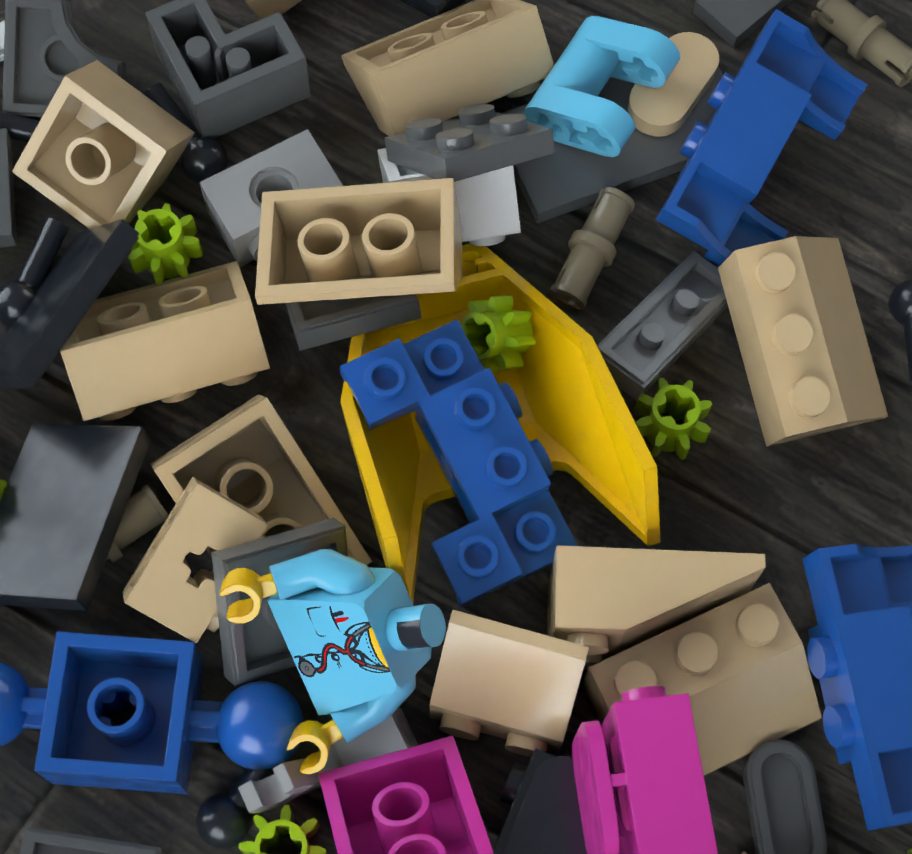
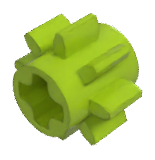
[128,203,203,285]
[460,295,536,373]
[634,378,712,460]
[238,804,328,854]

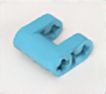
[524,16,680,157]

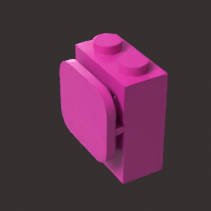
[572,686,718,854]

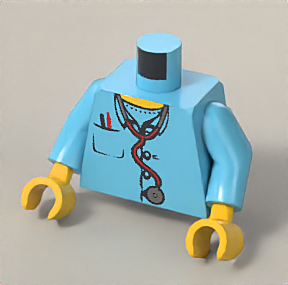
[219,549,446,774]

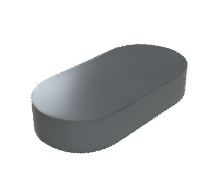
[743,740,827,854]

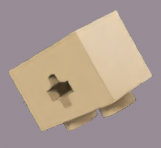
[122,477,268,643]

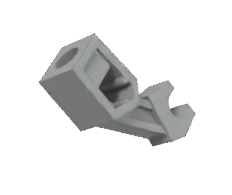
[238,708,418,814]

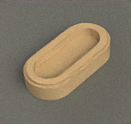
[628,32,719,137]

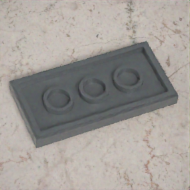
[502,67,723,224]

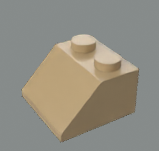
[12,60,195,229]
[429,610,589,757]

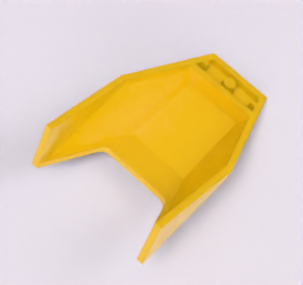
[340,244,661,604]

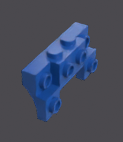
[656,9,868,267]
[340,319,578,608]
[802,544,912,831]

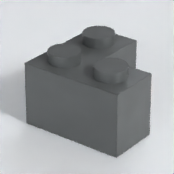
[145,0,311,139]

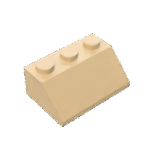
[341,0,554,136]
[255,178,462,305]
[718,236,888,447]
[60,261,270,421]
[582,583,822,776]

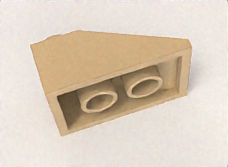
[150,394,372,565]
[547,546,766,670]

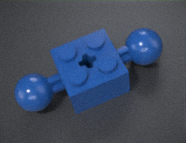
[0,632,304,794]

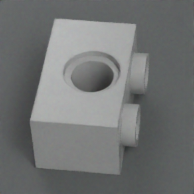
[199,129,343,267]

